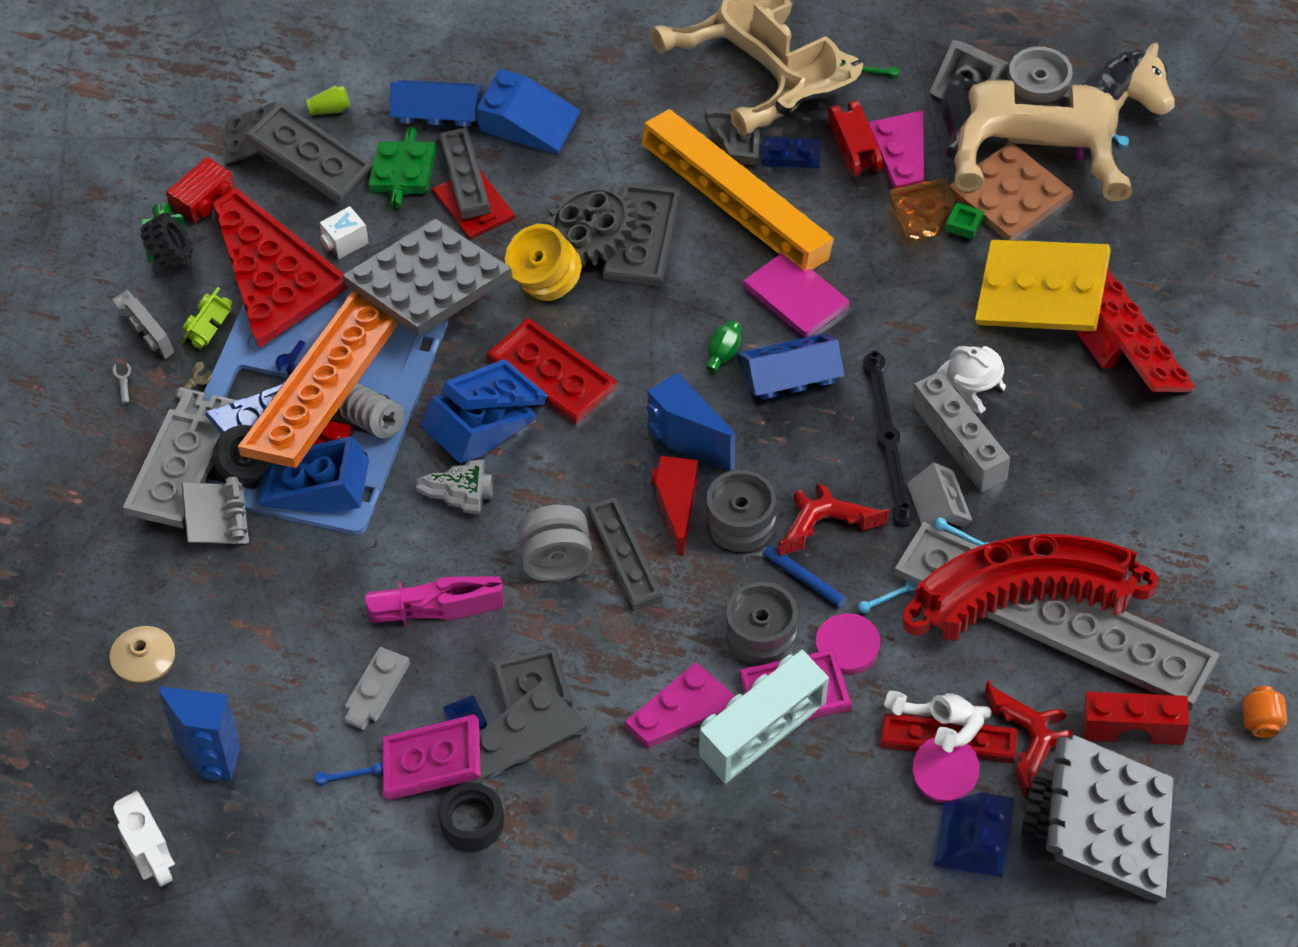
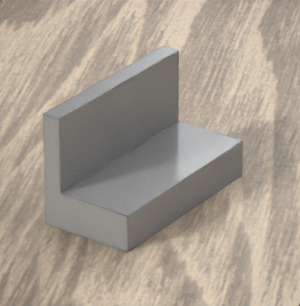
[906,462,972,528]

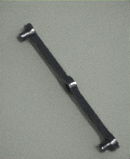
[863,350,916,526]

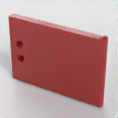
[432,167,516,240]

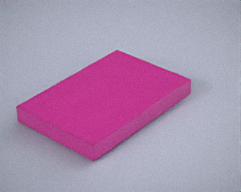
[743,253,849,338]
[739,648,852,720]
[382,714,481,801]

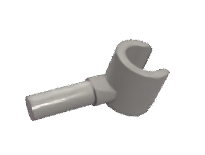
[113,363,131,404]

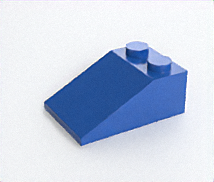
[477,68,580,154]
[646,372,735,472]
[420,393,536,463]
[259,436,369,514]

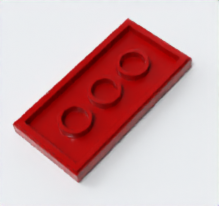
[486,318,618,425]

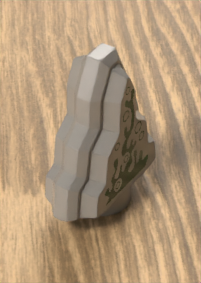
[416,459,493,515]

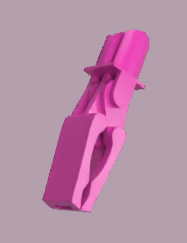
[365,576,505,626]

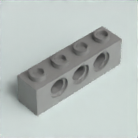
[912,371,1010,493]

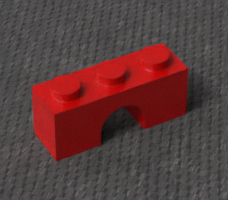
[1082,691,1189,745]

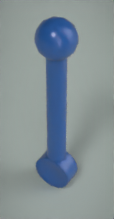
[315,762,383,786]

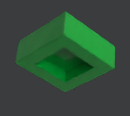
[945,202,984,240]

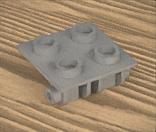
[182,477,249,544]

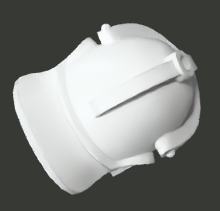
[937,346,1006,414]

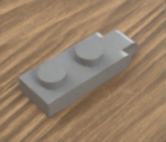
[345,647,410,730]

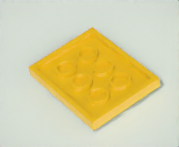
[975,240,1111,331]

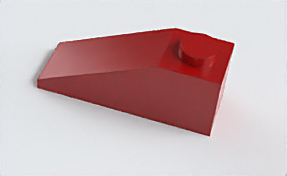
[651,456,698,556]

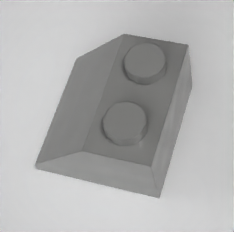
[929,40,1010,99]

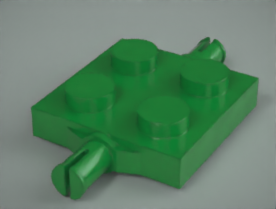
[369,127,437,210]

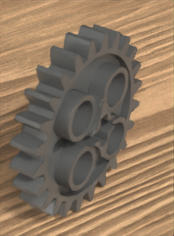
[544,182,639,267]

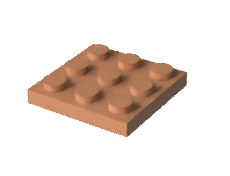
[948,142,1073,241]

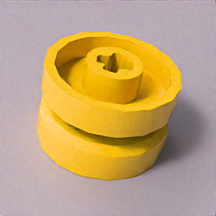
[505,224,582,301]

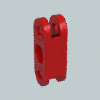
[828,100,883,177]

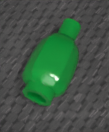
[706,320,743,373]

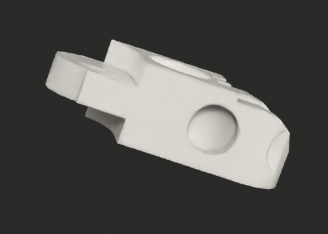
[113,791,175,887]

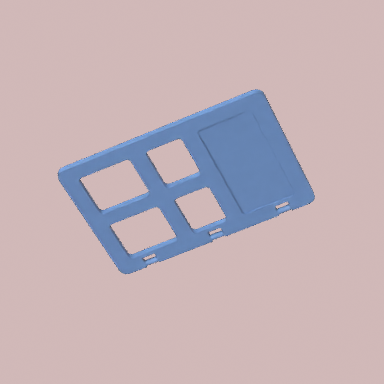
[204,290,448,535]

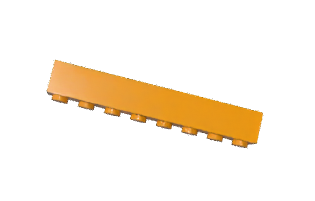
[642,109,834,271]

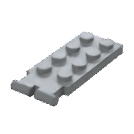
[123,387,237,529]

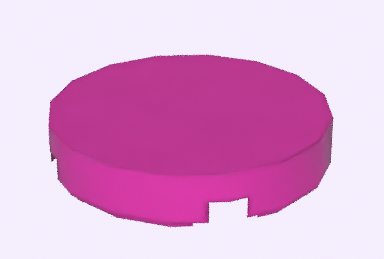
[815,613,881,675]
[912,738,980,804]

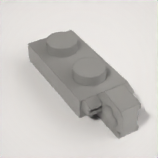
[113,289,174,359]

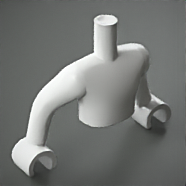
[884,690,991,753]

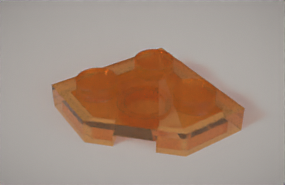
[888,178,954,241]

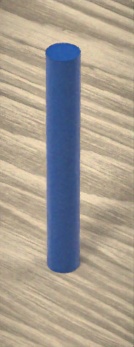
[763,545,846,608]

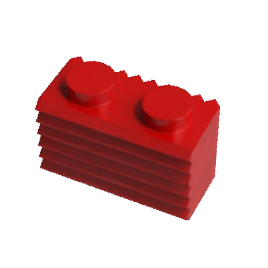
[166,156,235,224]

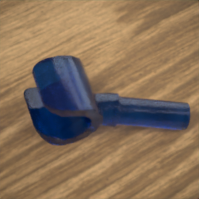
[275,340,306,375]

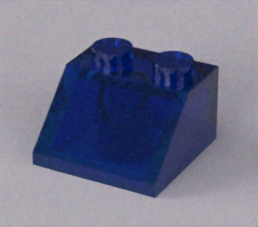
[934,792,1015,877]

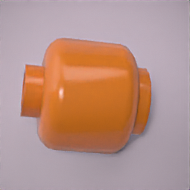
[1242,686,1287,738]

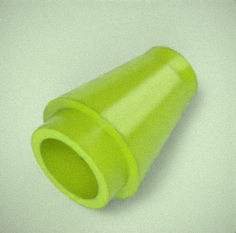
[306,85,351,116]

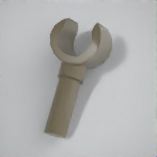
[174,362,212,401]

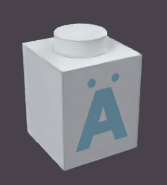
[319,206,369,260]

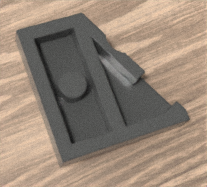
[704,107,760,165]

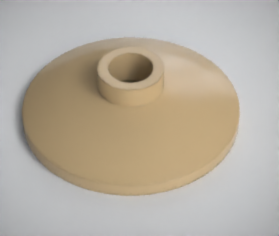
[110,626,175,684]

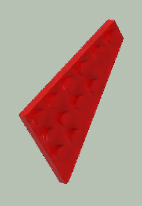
[213,188,349,348]

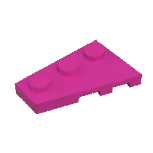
[869,110,924,193]
[625,662,735,749]

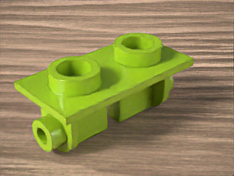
[181,287,232,349]

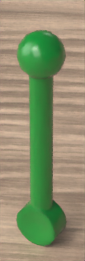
[841,62,900,79]

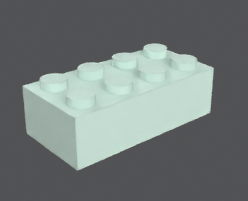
[699,650,829,784]

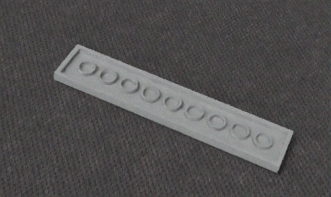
[894,522,1220,710]

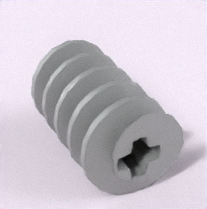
[338,383,405,439]

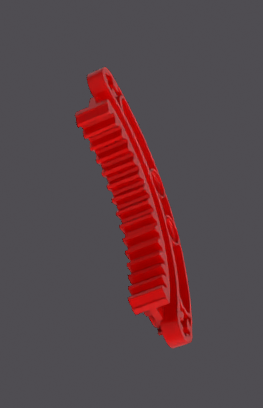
[902,534,1158,641]

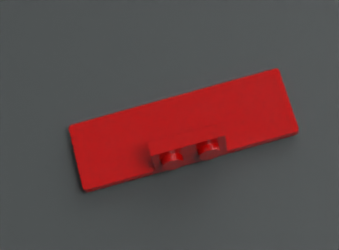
[1075,266,1195,392]

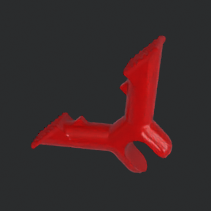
[778,484,889,556]
[984,680,1073,799]

